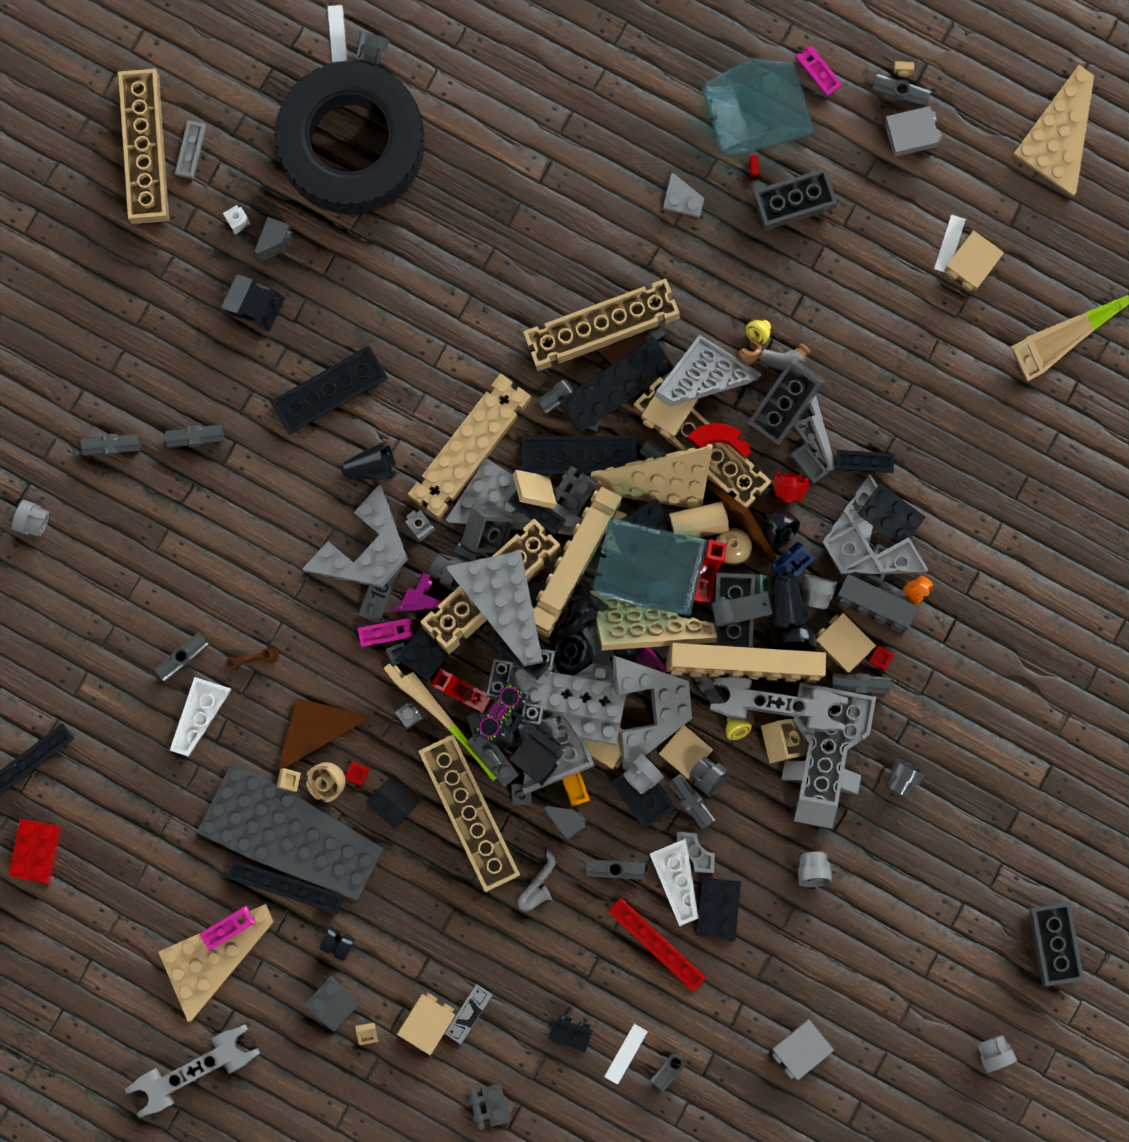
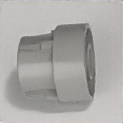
[12,500,49,536]
[802,575,837,609]
[623,754,664,794]
[798,852,832,887]
[978,1035,1017,1073]

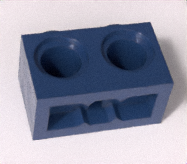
[770,541,816,577]

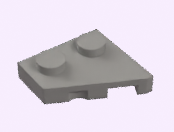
[663,173,704,218]

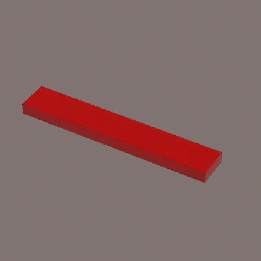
[608,898,706,992]

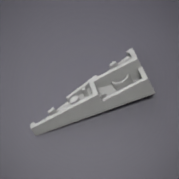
[769,390,836,471]

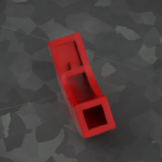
[687,423,751,460]
[691,539,727,605]
[431,669,495,714]

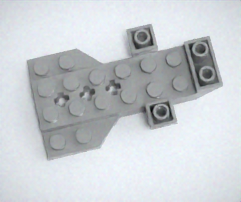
[486,649,626,746]
[782,683,876,829]

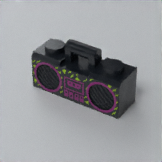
[474,682,527,745]

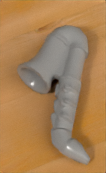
[518,849,556,911]

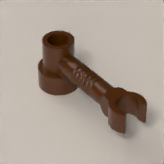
[226,647,279,669]

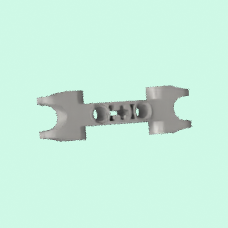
[710,677,848,732]
[124,1024,261,1118]

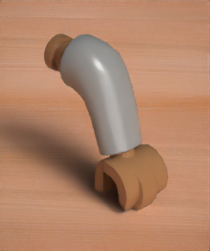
[738,338,810,370]

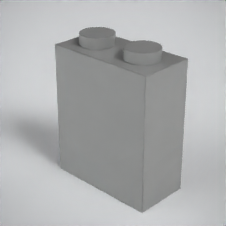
[884,106,941,157]
[772,1019,834,1080]

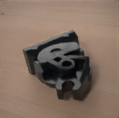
[556,584,610,636]

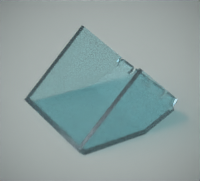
[702,58,815,155]
[592,518,708,615]

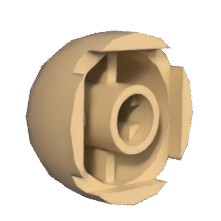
[715,527,752,566]
[306,762,346,802]

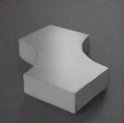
[677,832,715,873]

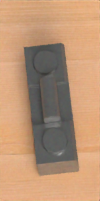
[468,734,519,787]

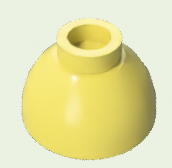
[746,320,771,345]
[726,717,752,740]

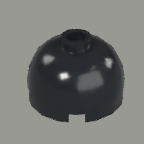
[762,510,801,548]
[779,623,817,652]

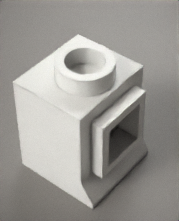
[223,205,251,234]

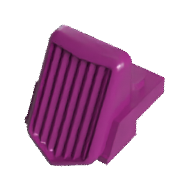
[393,573,441,613]

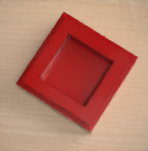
[749,155,759,178]
[868,645,894,671]
[345,761,370,786]

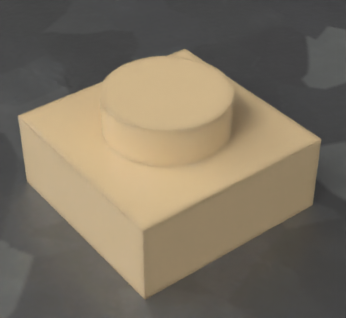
[893,61,914,77]
[276,768,301,792]
[355,1023,378,1045]

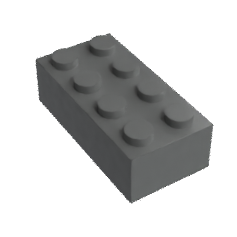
[752,168,838,231]
[748,359,826,445]
[713,573,755,648]
[835,574,918,633]
[1028,902,1084,986]

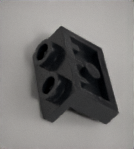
[549,1015,593,1052]

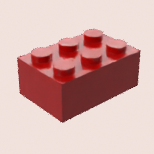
[8,819,62,884]

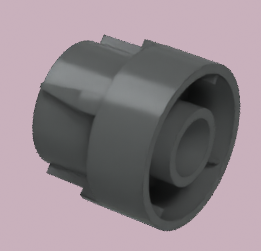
[356,31,390,65]
[429,553,465,592]
[690,756,730,797]
[887,758,925,797]

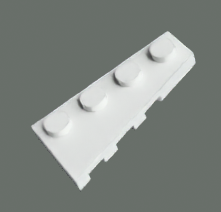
[170,677,232,757]
[650,839,698,926]

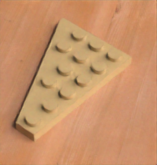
[1013,65,1094,197]
[590,444,713,509]
[590,591,717,650]
[159,904,274,1022]

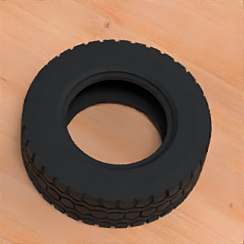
[275,61,425,215]

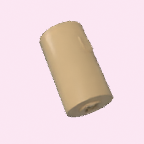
[669,502,729,544]

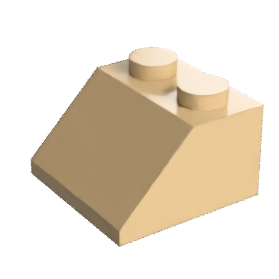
[761,719,808,763]

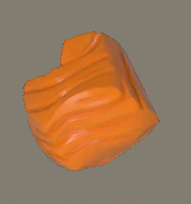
[902,576,934,606]

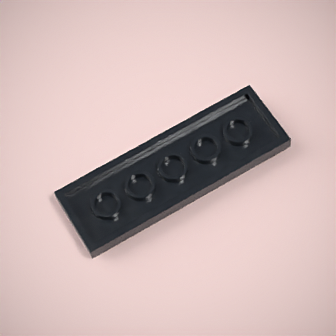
[559,337,674,433]
[270,345,388,435]
[522,436,637,475]

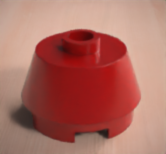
[772,472,810,503]

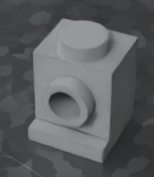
[405,510,435,542]
[395,702,423,729]

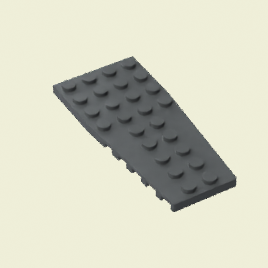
[197,763,383,900]

